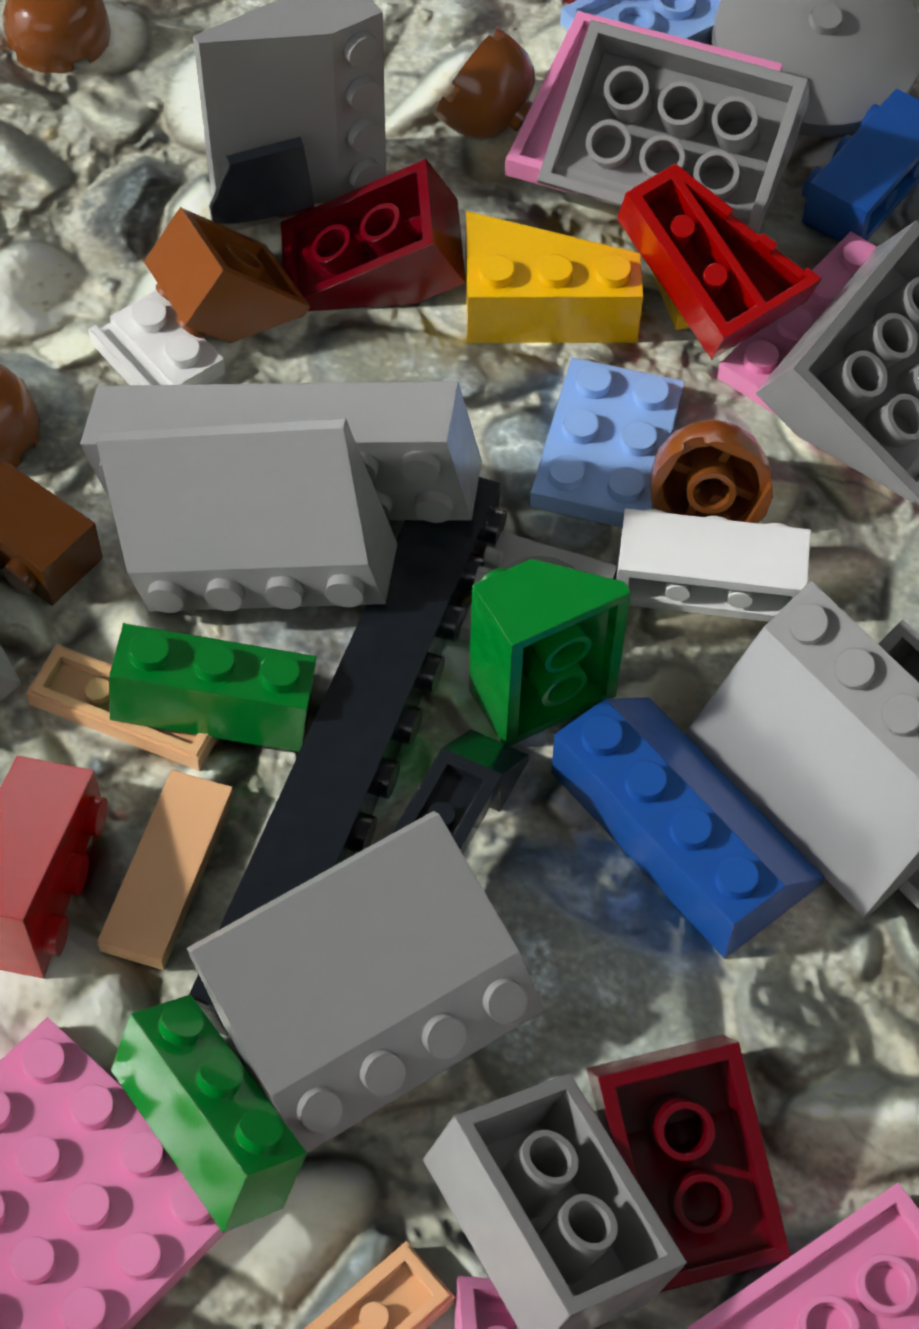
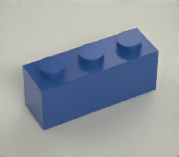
[802,88,919,242]

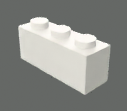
[616,508,811,622]

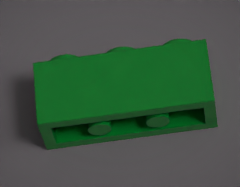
[109,623,317,752]
[111,994,307,1233]

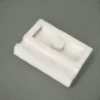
[89,290,226,385]

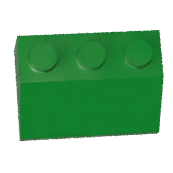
[469,559,631,746]

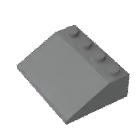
[193,0,386,204]
[537,20,809,234]
[756,220,919,502]
[96,418,398,613]
[685,581,919,919]
[186,811,545,1153]

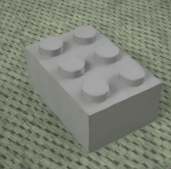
[423,1073,687,1329]

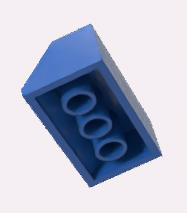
[551,697,825,959]

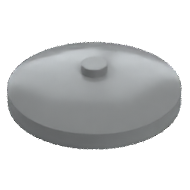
[712,0,919,137]

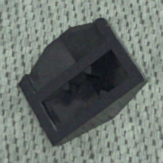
[209,137,315,231]

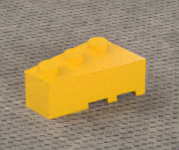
[465,211,643,343]

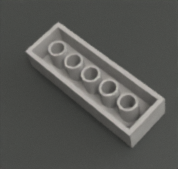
[80,381,482,523]

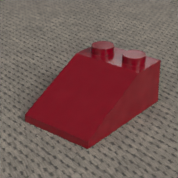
[281,159,466,312]
[587,1034,791,1293]

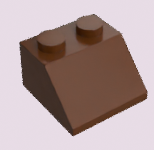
[144,207,310,343]

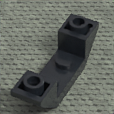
[391,729,529,855]

